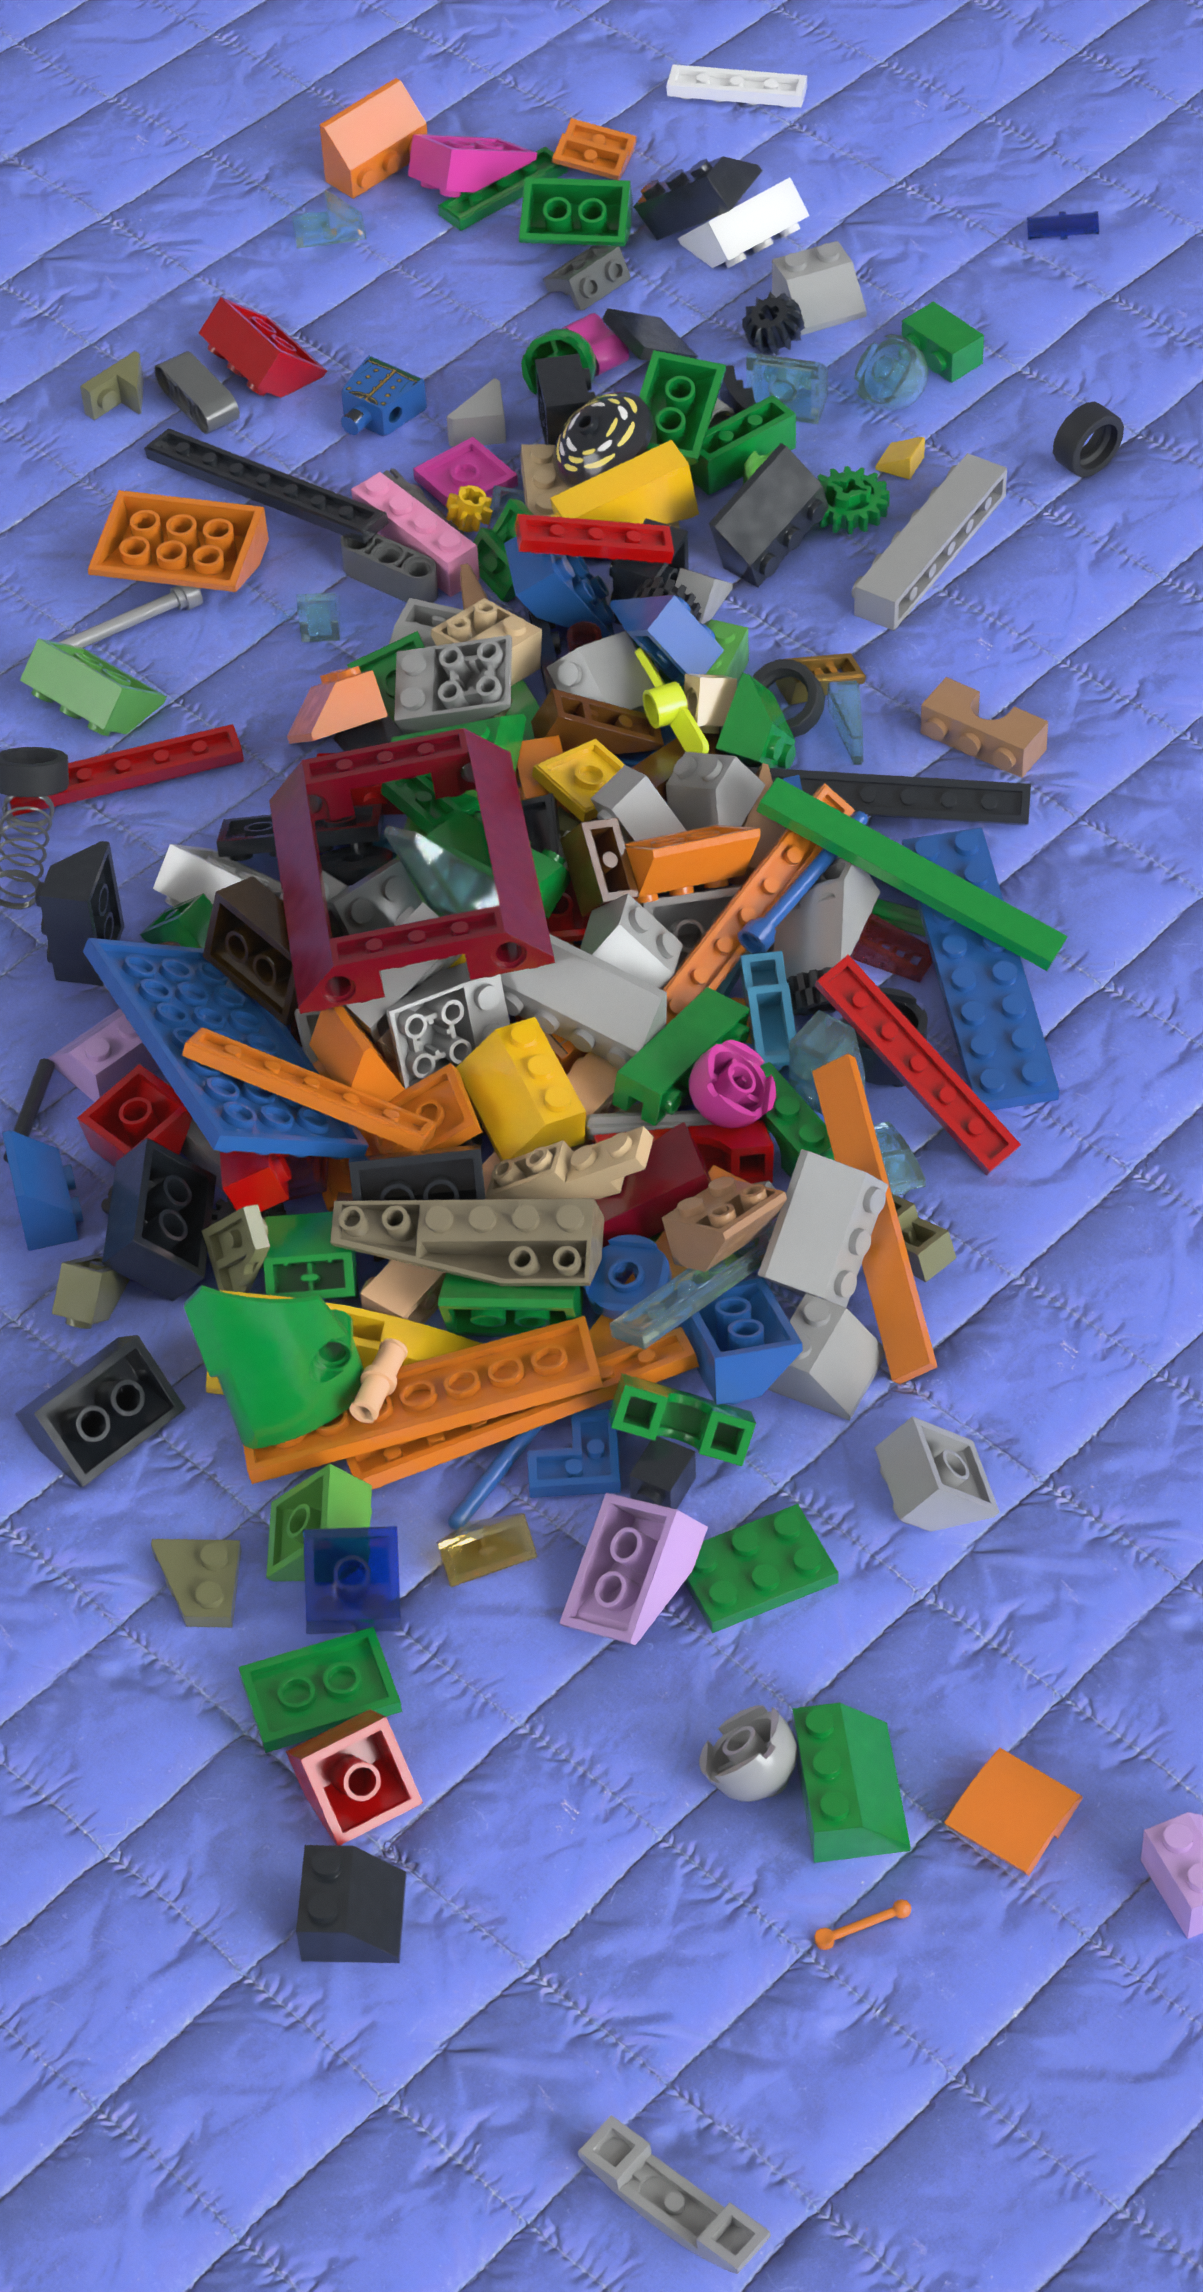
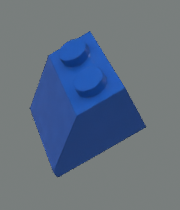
[2,1130,84,1251]

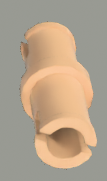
[350,1338,408,1423]

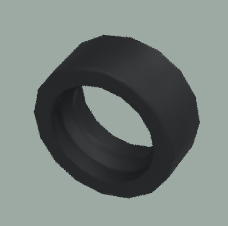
[1053,402,1124,478]
[753,659,825,738]
[0,747,69,797]

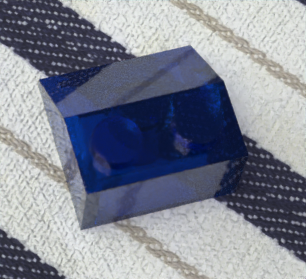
[303,1526,401,1634]

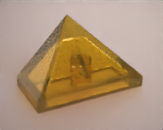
[436,1513,538,1587]

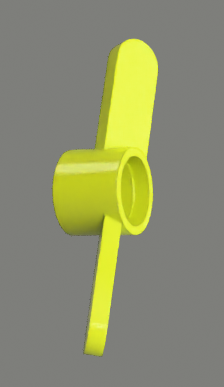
[634,647,709,754]

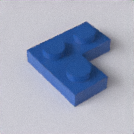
[527,1409,621,1498]

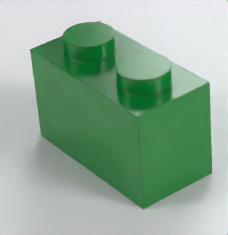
[901,301,984,383]

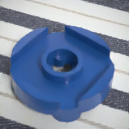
[583,1235,672,1320]

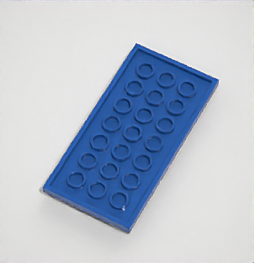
[83,938,369,1160]

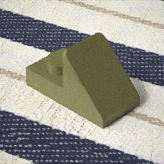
[80,351,144,420]

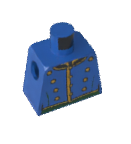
[341,355,427,436]

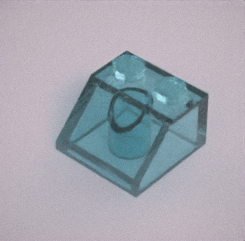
[746,352,828,424]

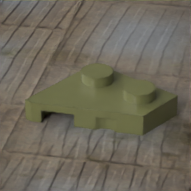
[151,1539,242,1628]

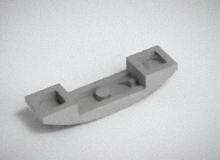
[578,2115,771,2274]

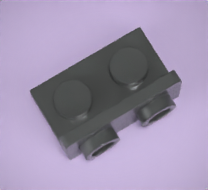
[543,245,631,311]

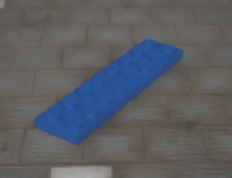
[902,827,1060,1111]

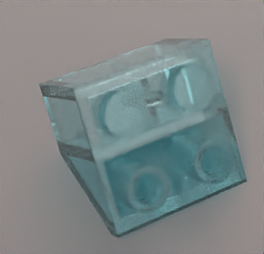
[789,1010,865,1115]

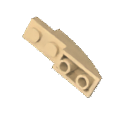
[486,1126,654,1200]

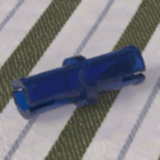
[1027,211,1099,240]

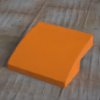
[552,118,637,180]
[944,1748,1083,1876]

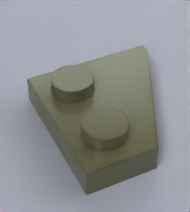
[202,1204,270,1293]

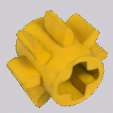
[446,485,493,532]

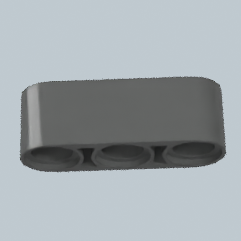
[154,351,240,434]
[341,533,438,603]

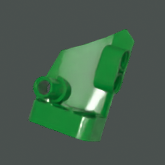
[184,1285,364,1449]

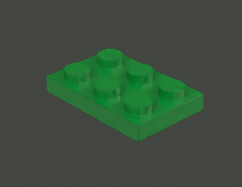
[684,1504,839,1633]
[238,1627,402,1753]

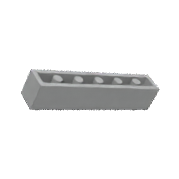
[852,453,1007,631]

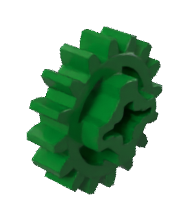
[818,466,890,534]

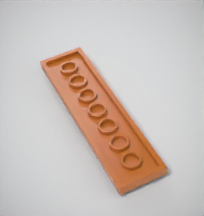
[243,1316,604,1484]

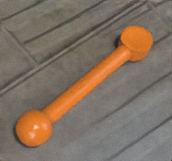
[814,1899,912,1950]

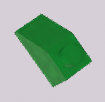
[140,893,213,948]

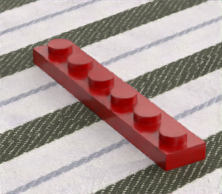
[9,724,244,816]
[814,955,1021,1175]

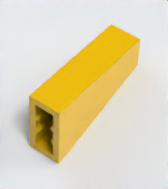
[550,440,699,524]

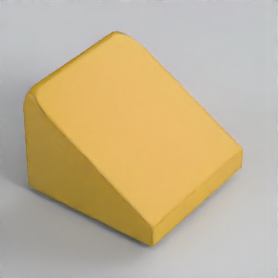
[876,437,925,480]

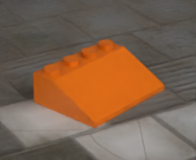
[88,490,269,592]

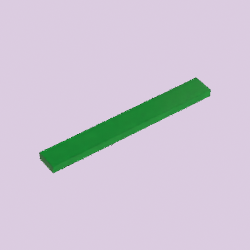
[756,777,1068,971]

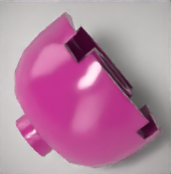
[689,1040,776,1128]

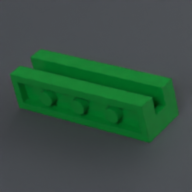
[612,987,750,1126]

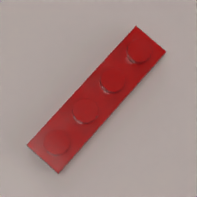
[515,514,674,563]

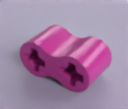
[562,313,629,376]

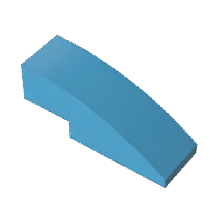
[740,951,800,1066]

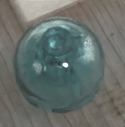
[854,334,929,411]

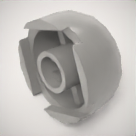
[699,1705,798,1802]

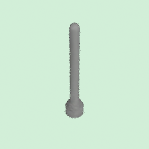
[58,585,203,648]

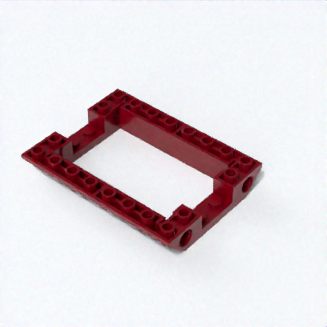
[269,728,555,1014]

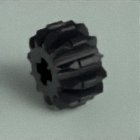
[742,292,805,356]

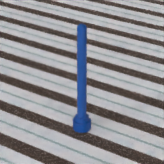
[738,811,868,954]
[448,1425,544,1531]

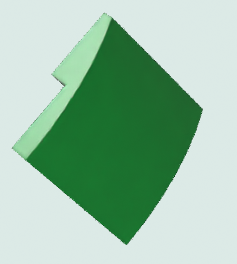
[473,498,534,603]

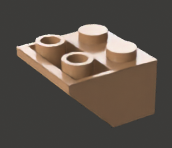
[662,1177,787,1272]

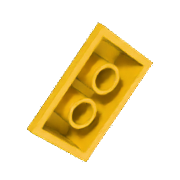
[456,1017,586,1162]

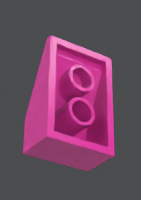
[408,134,537,197]

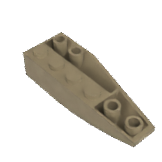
[330,1198,604,1286]

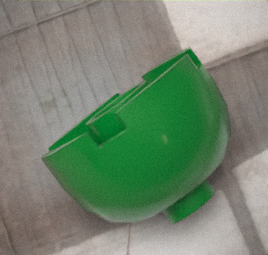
[521,329,597,395]

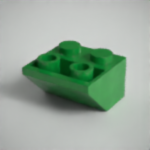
[263,1211,359,1300]

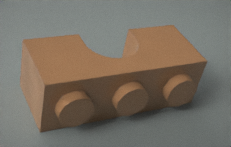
[920,677,1048,778]

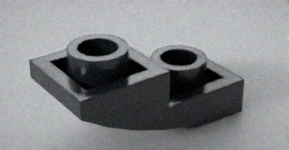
[720,365,758,418]

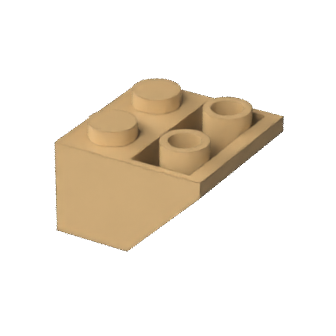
[431,598,542,686]

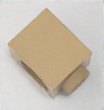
[684,674,737,733]

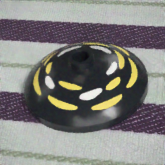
[553,392,653,488]

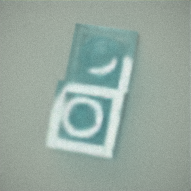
[873,1121,926,1195]

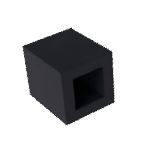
[629,1436,696,1509]

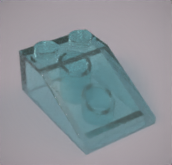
[383,825,499,916]

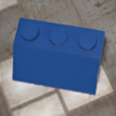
[678,1277,803,1405]

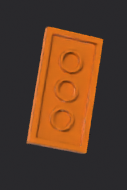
[309,1063,482,1212]

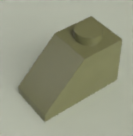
[52,1255,130,1329]

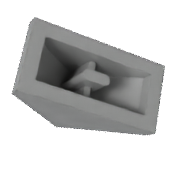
[447,378,506,447]
[675,568,732,624]

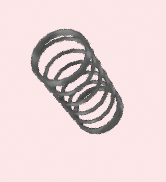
[0,796,55,909]

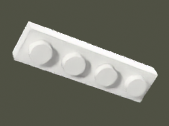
[667,64,807,108]

